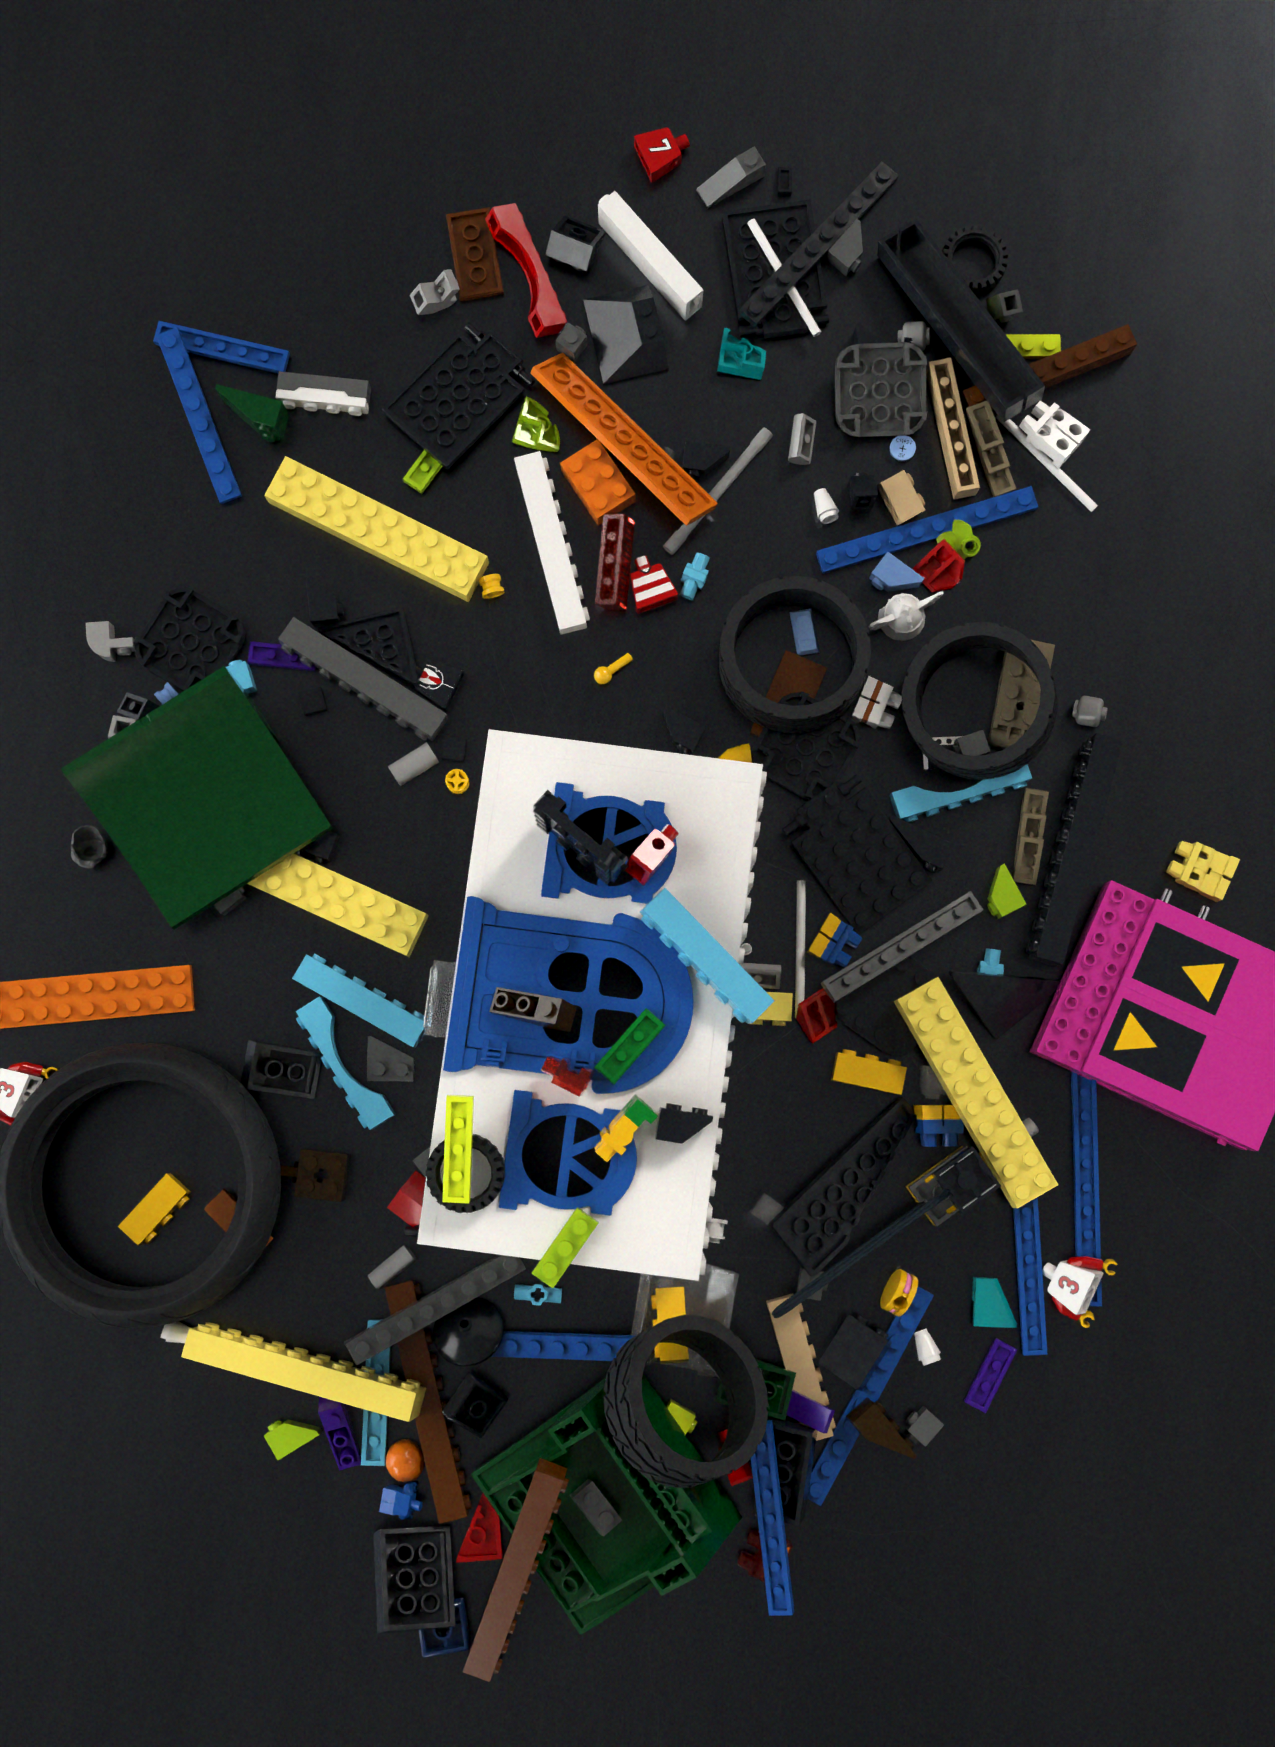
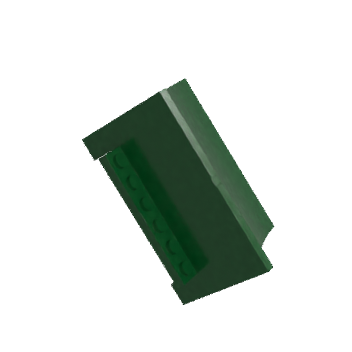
[61,666,333,930]
[471,1374,742,1635]

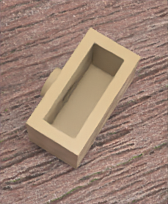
[876,470,925,525]

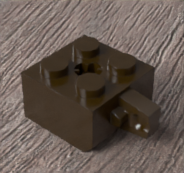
[281,1149,351,1202]

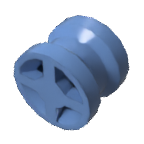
[154,682,179,704]

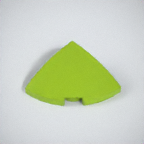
[512,396,560,452]

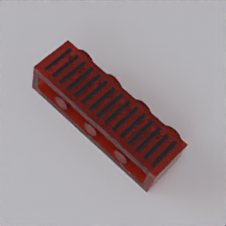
[595,514,635,610]

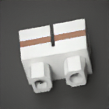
[851,676,902,729]

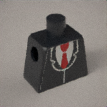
[414,660,465,712]

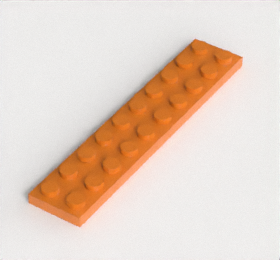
[530,352,718,526]
[0,965,195,1029]

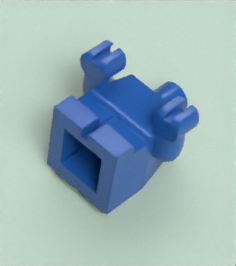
[379,1481,423,1520]

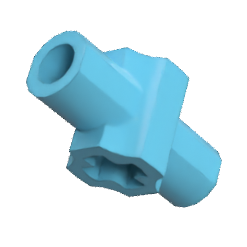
[679,552,710,600]
[977,948,1004,975]
[514,1282,562,1306]

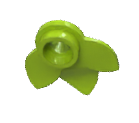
[936,520,981,559]

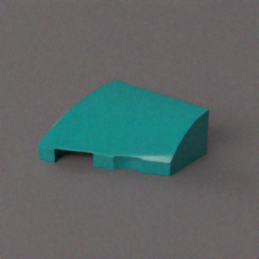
[717,328,766,380]
[972,1277,1017,1328]

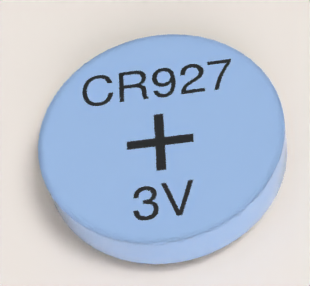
[890,435,916,461]

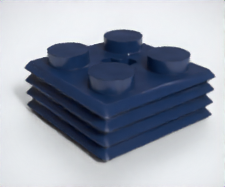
[419,1598,471,1658]

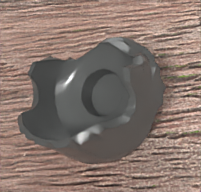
[71,825,110,868]

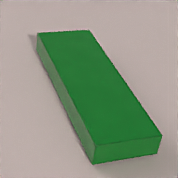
[594,1008,666,1085]

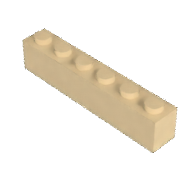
[926,358,980,500]
[766,1293,836,1441]

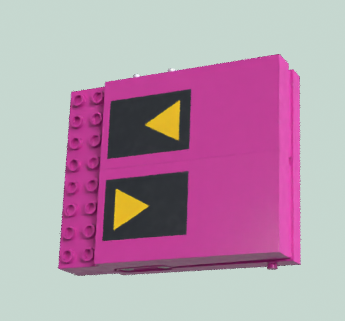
[1030,880,1275,1151]

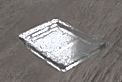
[423,960,456,1037]

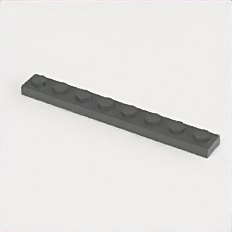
[821,891,983,1003]

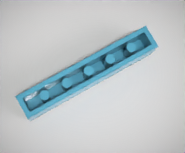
[640,888,774,1024]
[292,953,429,1048]

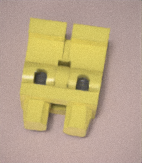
[1166,841,1240,902]

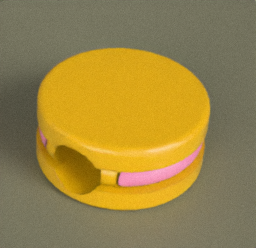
[880,1269,918,1317]

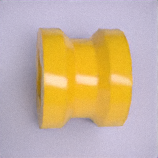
[478,574,505,599]
[445,769,470,794]

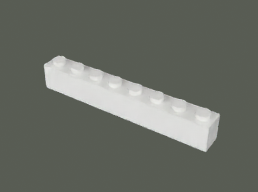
[514,451,590,635]

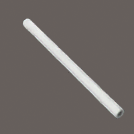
[747,219,821,337]
[996,415,1098,512]
[795,880,806,1019]

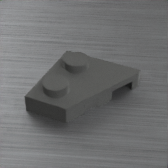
[367,1036,415,1082]

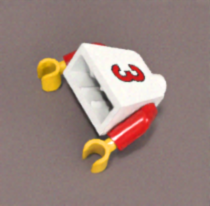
[0,1062,58,1126]
[1042,1256,1118,1328]

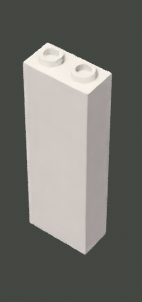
[598,191,703,321]

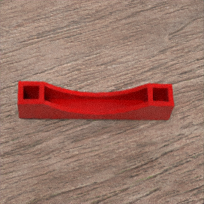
[485,203,567,338]

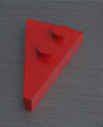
[456,1493,503,1563]

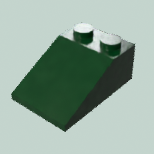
[215,384,290,442]
[715,1359,796,1420]

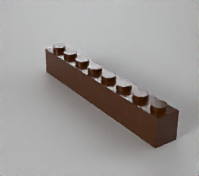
[960,324,1137,420]

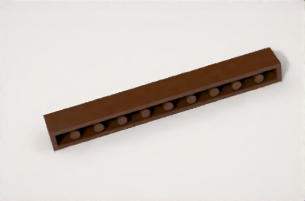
[385,1279,472,1524]
[463,1458,569,1682]

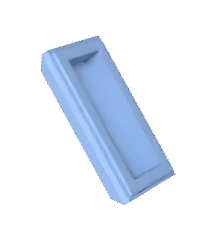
[789,608,820,656]

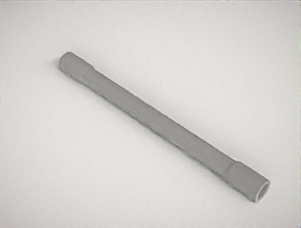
[663,427,773,555]

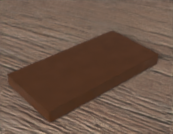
[446,207,504,302]
[750,650,827,737]

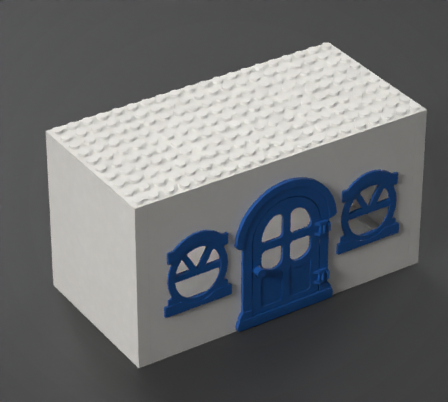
[417,729,767,1281]

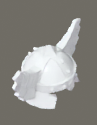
[868,591,944,641]

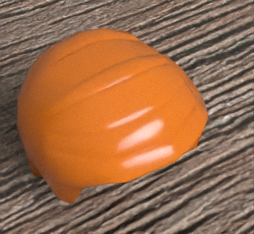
[385,1439,425,1482]

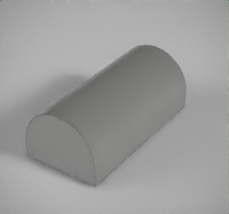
[788,413,816,465]
[388,742,439,786]
[742,963,781,989]
[368,1244,417,1289]

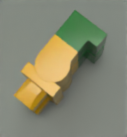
[594,1094,658,1162]

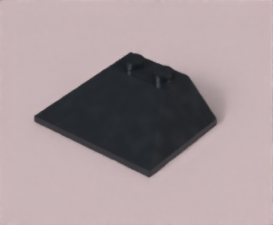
[583,285,669,385]

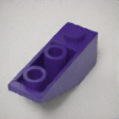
[318,1397,361,1471]

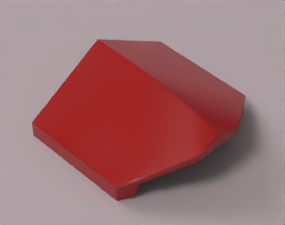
[912,538,965,592]
[796,988,837,1043]
[387,1170,426,1227]

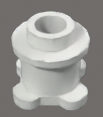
[705,1218,728,1243]

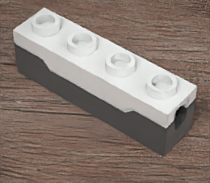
[275,371,371,416]

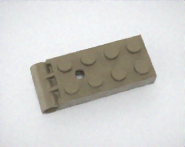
[988,640,1055,749]

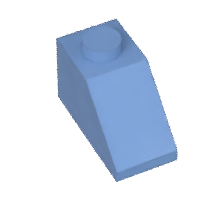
[869,552,924,592]

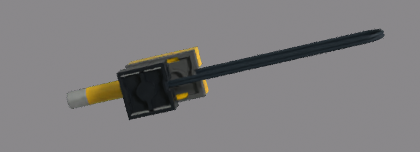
[772,1118,1039,1318]

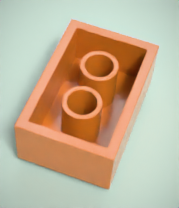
[560,439,636,526]

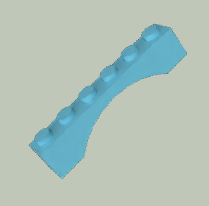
[889,764,1032,823]
[296,996,396,1130]

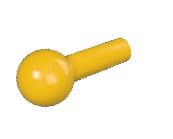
[594,653,633,684]

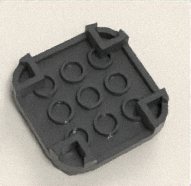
[835,342,928,437]

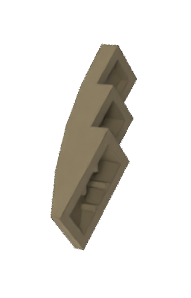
[966,401,1016,497]
[1013,788,1049,885]

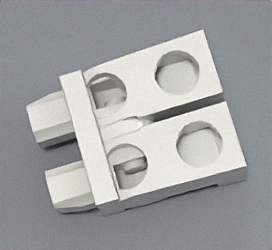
[1019,401,1090,469]

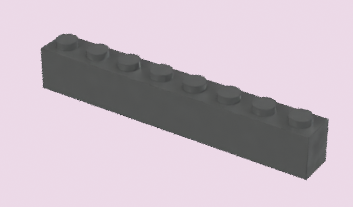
[278,617,448,741]
[344,1255,526,1365]

